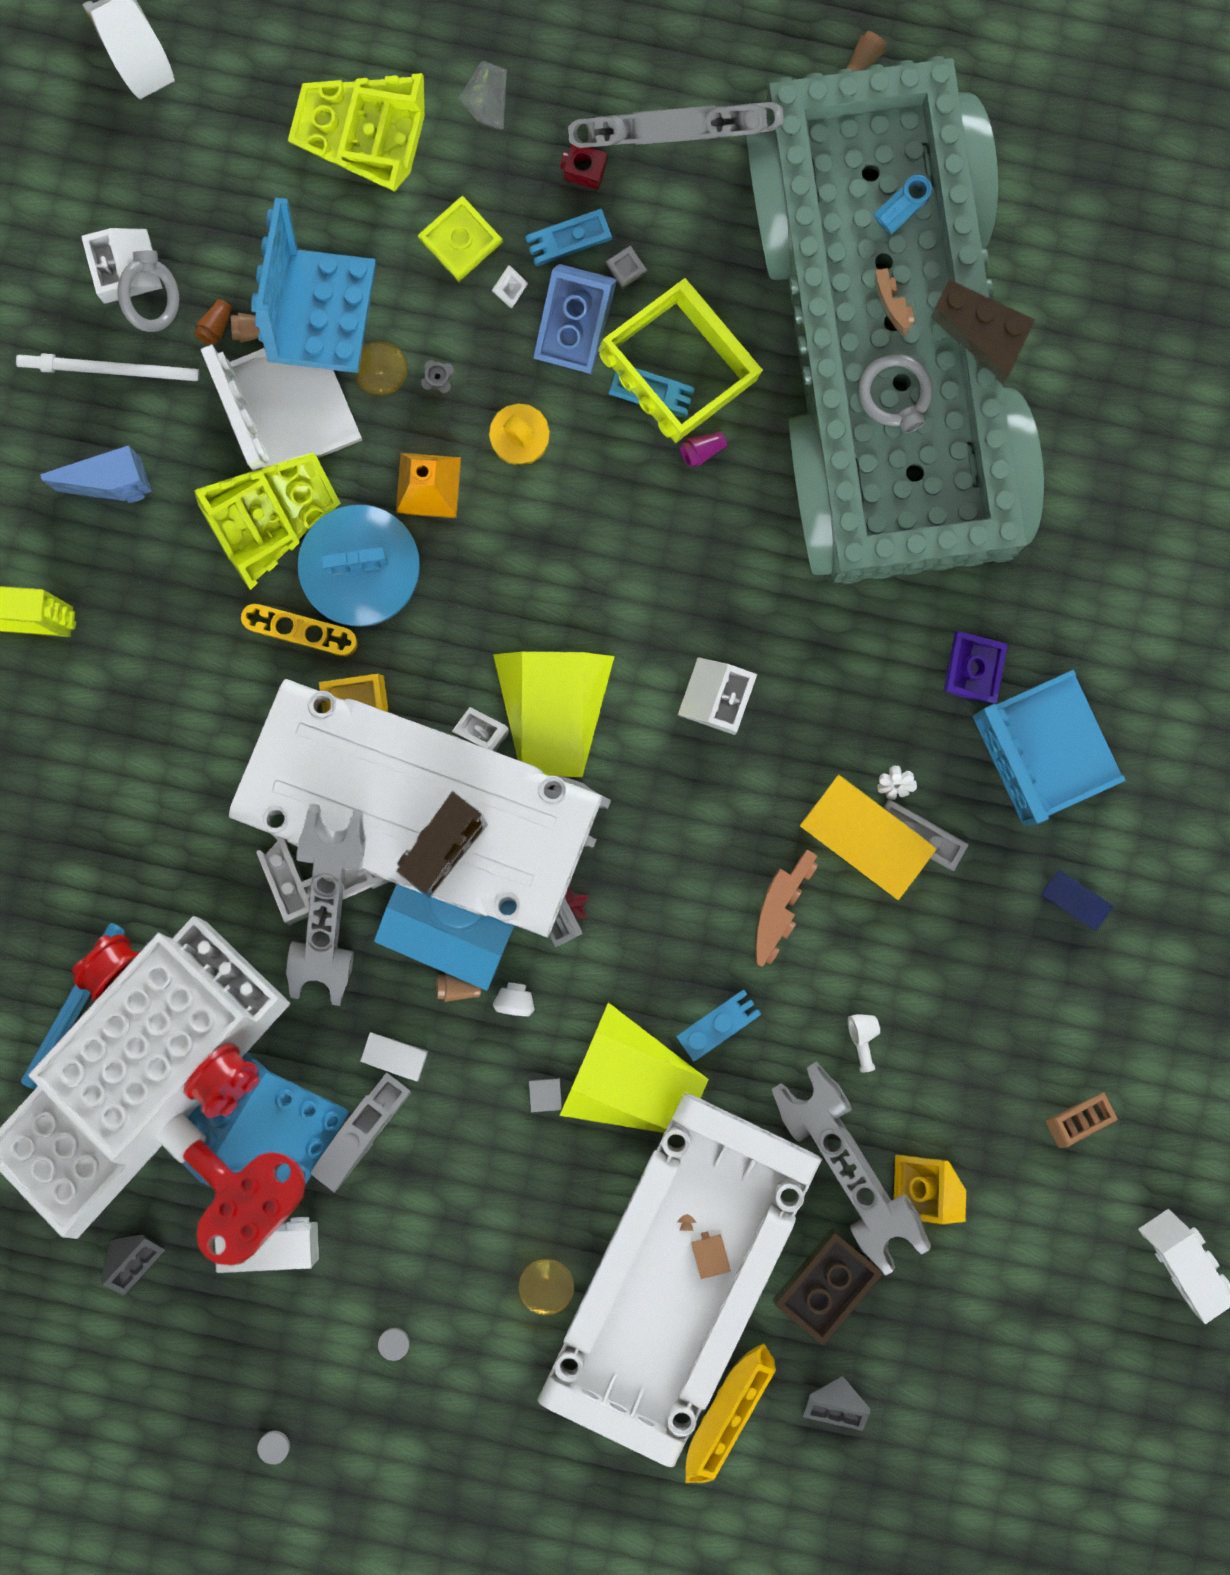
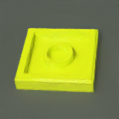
[418,196,503,282]

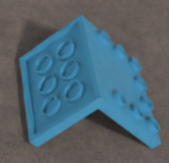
[251,198,376,373]
[972,670,1126,827]
[181,1052,349,1186]

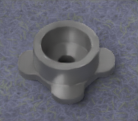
[421,360,454,393]

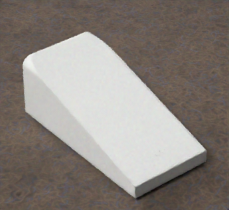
[360,1032,428,1081]

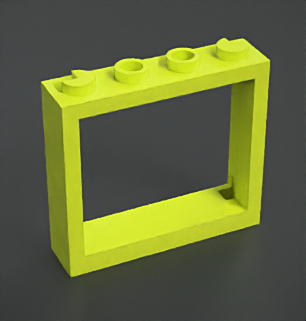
[598,278,763,443]
[0,587,76,637]

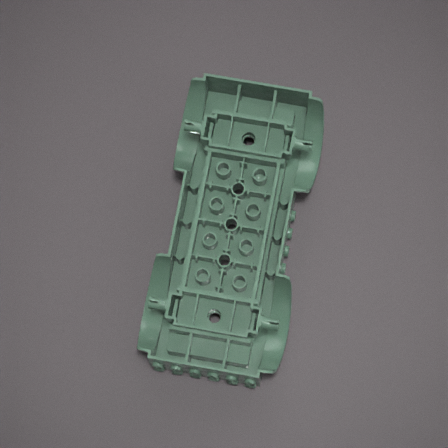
[746,56,1044,584]

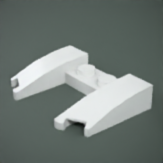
[256,836,390,925]

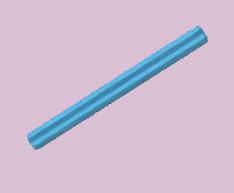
[21,923,125,1090]

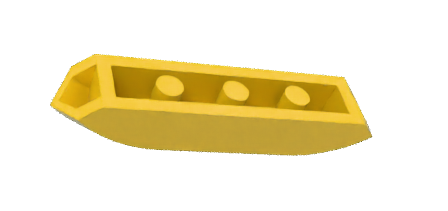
[685,1344,776,1483]

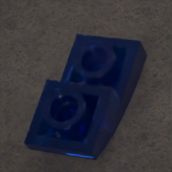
[1041,869,1114,931]

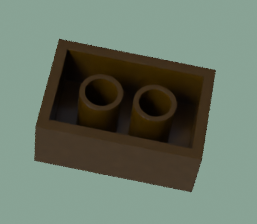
[773,1228,883,1346]

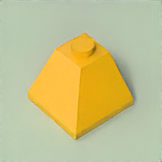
[894,1155,966,1224]

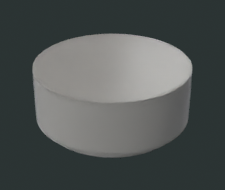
[378,1328,410,1361]
[258,1431,290,1464]

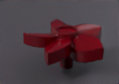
[565,887,588,919]

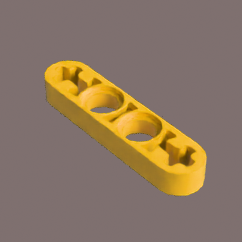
[241,604,358,656]

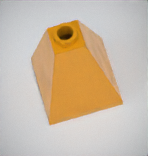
[396,453,461,518]

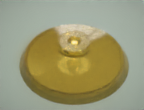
[354,342,408,395]
[519,1259,574,1315]

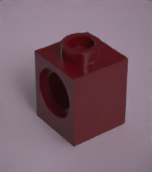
[560,144,607,191]

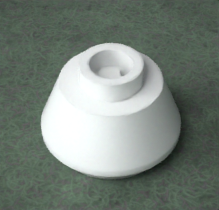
[493,982,535,1016]

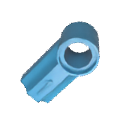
[873,175,932,235]

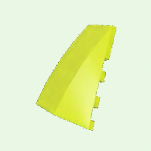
[288,73,425,192]
[194,452,340,590]
[493,652,615,778]
[559,1003,709,1136]

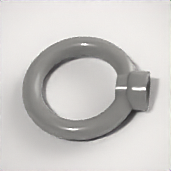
[117,250,179,332]
[858,354,933,434]

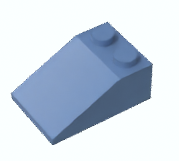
[533,264,617,374]
[40,445,152,503]

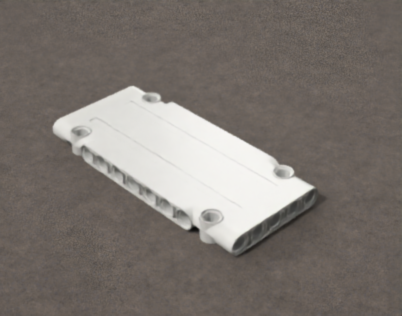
[229,679,602,937]
[537,1093,822,1467]

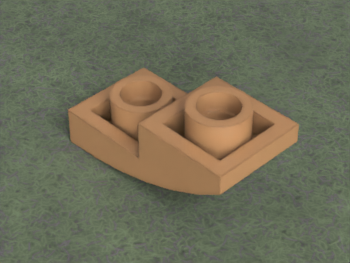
[874,268,914,336]

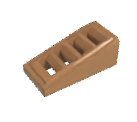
[1046,1092,1118,1148]

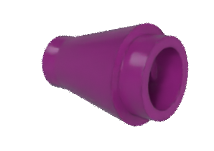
[680,431,727,467]

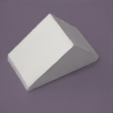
[452,707,509,752]

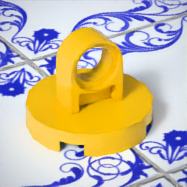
[489,404,550,465]

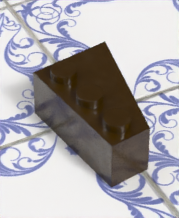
[931,279,1035,385]
[396,791,488,898]

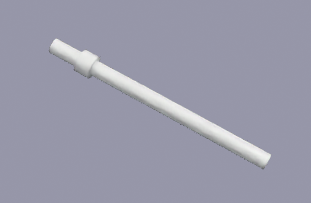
[16,353,200,381]

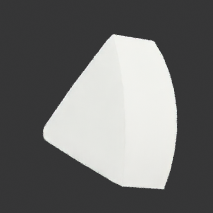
[82,0,174,99]

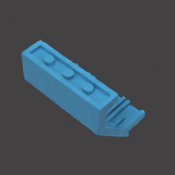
[374,884,517,991]

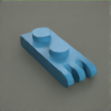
[525,208,612,266]
[608,368,695,418]
[676,989,761,1062]

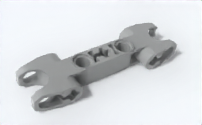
[568,102,784,148]
[286,804,366,1006]
[771,1061,931,1275]

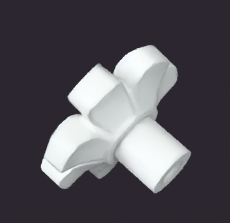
[877,766,917,800]

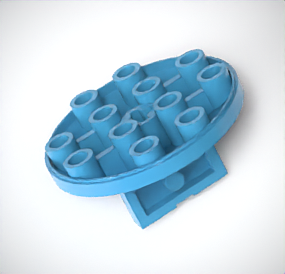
[298,505,420,627]

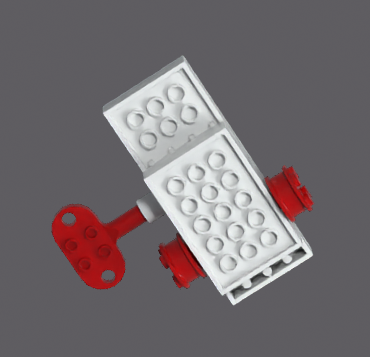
[0,916,306,1266]

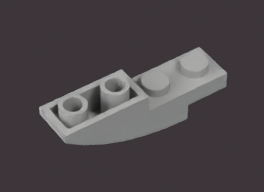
[310,1073,411,1193]

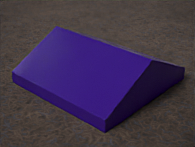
[944,631,1008,704]

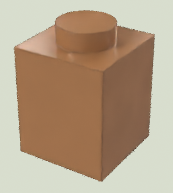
[691,1231,731,1279]

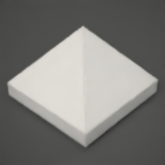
[492,266,528,308]

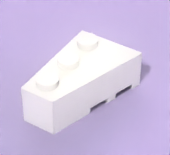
[1138,1209,1230,1324]

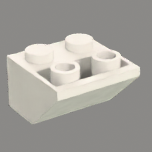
[81,228,163,304]
[678,657,757,735]

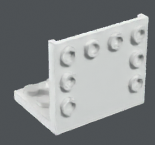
[201,345,362,471]

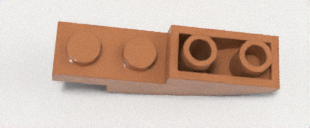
[755,850,818,967]

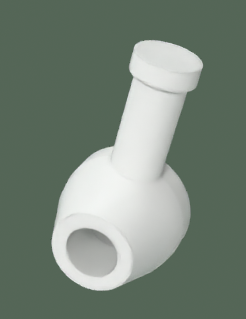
[848,1014,880,1073]

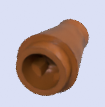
[194,299,233,346]

